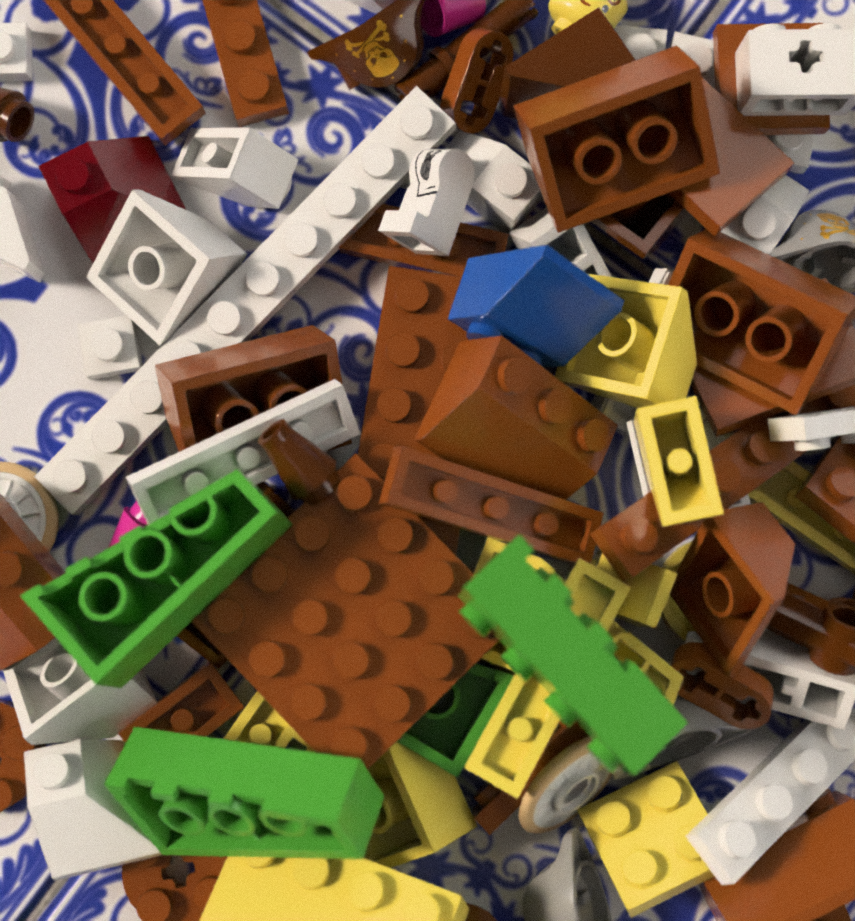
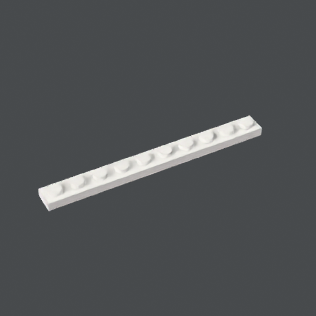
[34,86,456,515]

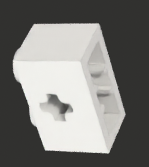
[735,23,855,116]

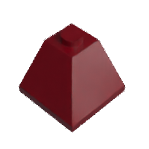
[38,136,187,264]

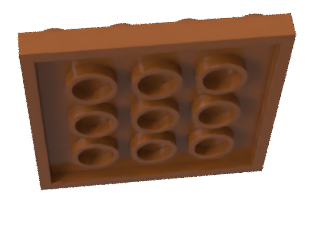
[192,453,499,770]

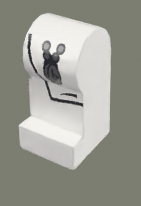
[378,149,475,256]

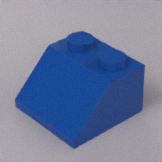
[448,245,625,368]

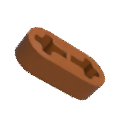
[440,28,514,134]
[670,642,774,730]

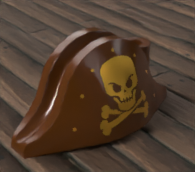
[306,0,426,90]

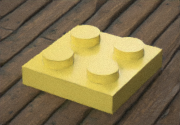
[577,761,714,918]

